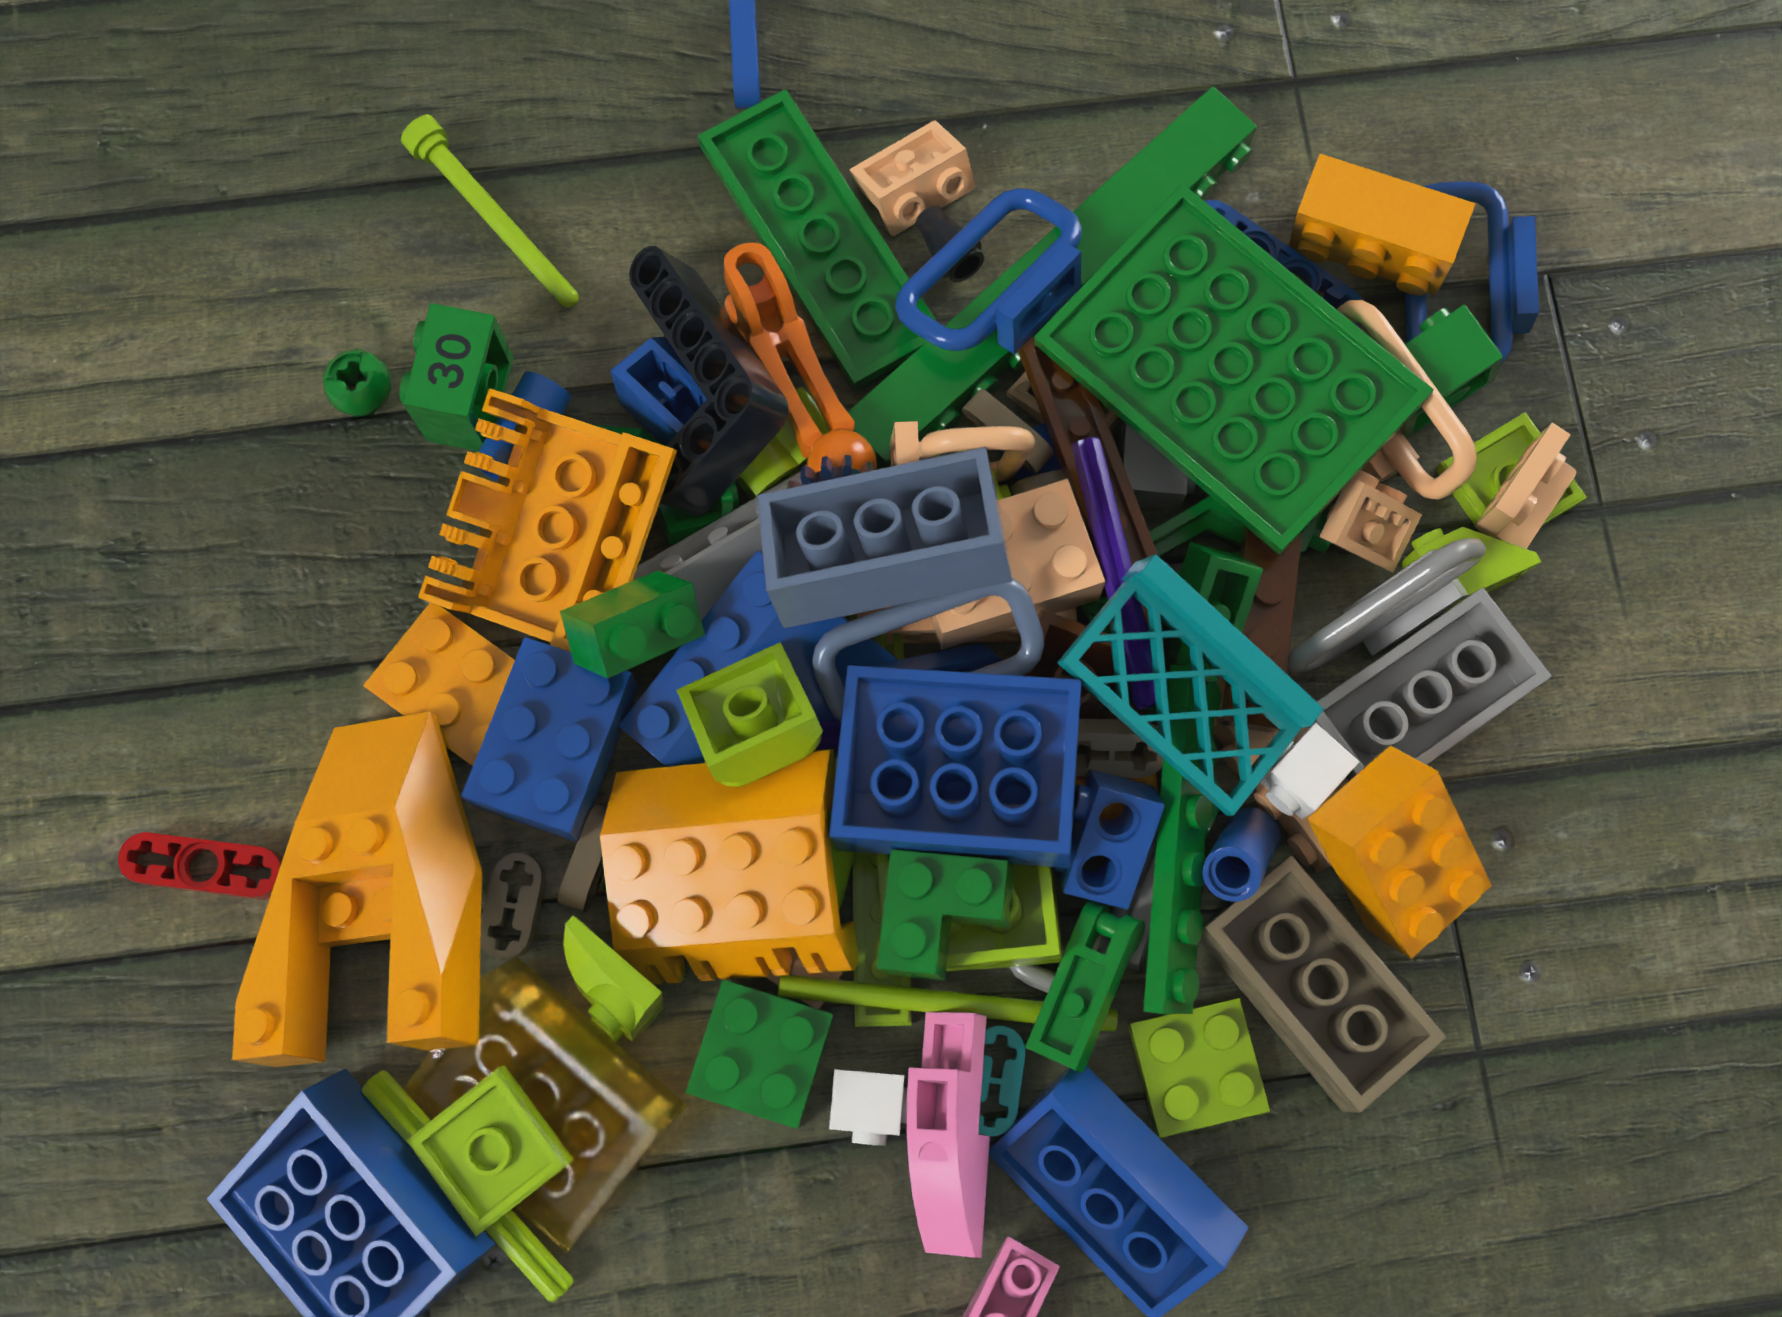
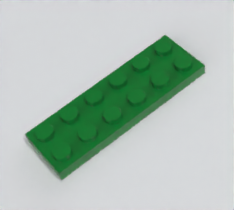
[697,89,936,391]

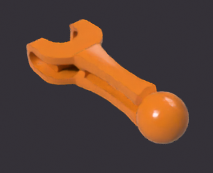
[724,243,877,472]

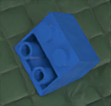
[611,336,707,446]

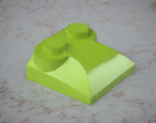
[677,642,823,787]
[563,915,664,1042]

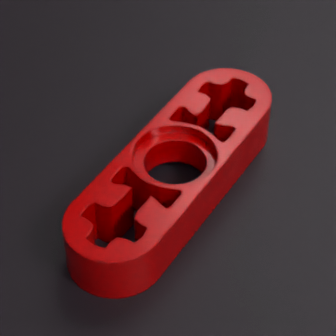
[118,832,283,900]

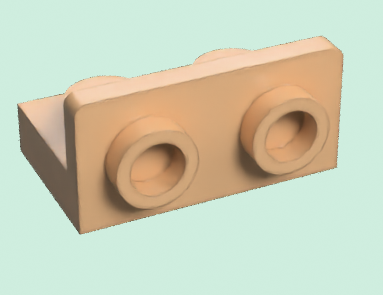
[849,120,975,236]
[1474,423,1576,549]
[1319,471,1422,572]

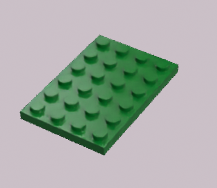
[1034,183,1434,556]

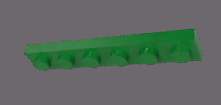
[1143,665,1221,1014]

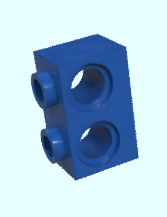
[1051,769,1165,909]

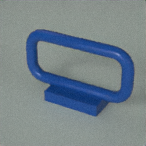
[1405,181,1539,364]
[895,188,1082,354]

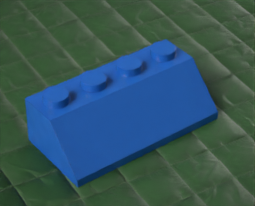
[989,1066,1249,1317]

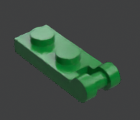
[1025,900,1145,1073]

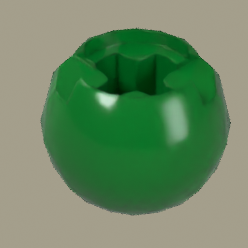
[322,349,392,417]

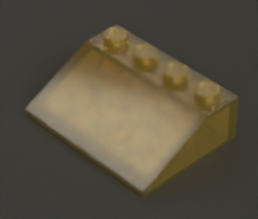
[404,956,687,1253]

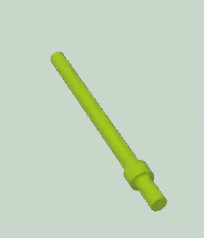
[777,975,1118,1032]

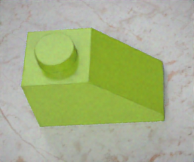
[1400,527,1542,616]

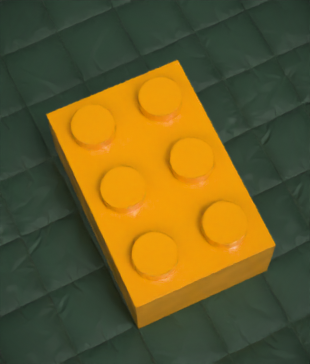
[1288,154,1476,296]
[1307,745,1492,959]

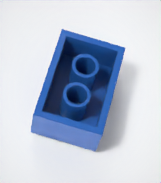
[461,637,638,842]

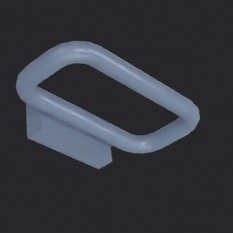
[812,577,1044,723]

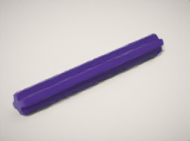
[1071,437,1156,709]

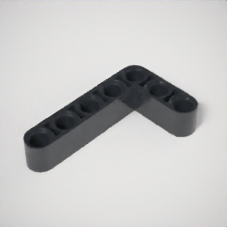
[629,246,788,517]

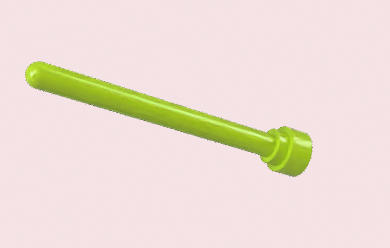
[401,115,579,308]

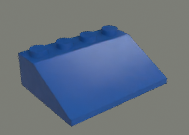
[618,550,898,766]
[829,665,1081,868]
[207,1068,495,1317]

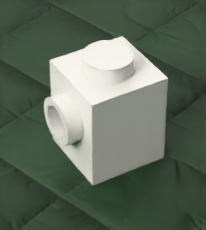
[1260,723,1359,820]
[829,1069,908,1146]

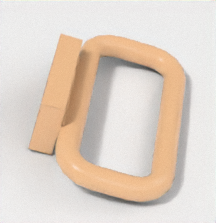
[1337,300,1477,500]
[890,421,1035,482]

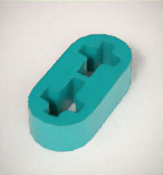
[978,1026,1025,1136]

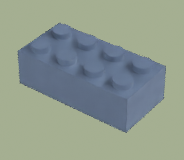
[757,447,1013,628]

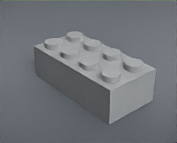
[1309,587,1552,781]

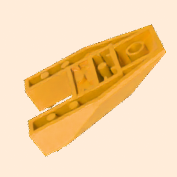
[232,711,482,1067]

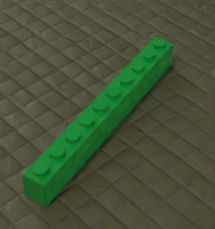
[848,86,1257,470]

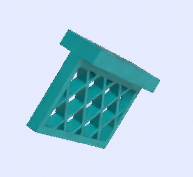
[1057,554,1324,816]

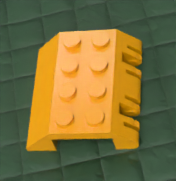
[418,388,677,652]
[600,749,858,985]

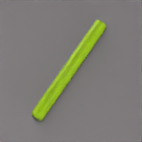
[362,1070,573,1302]

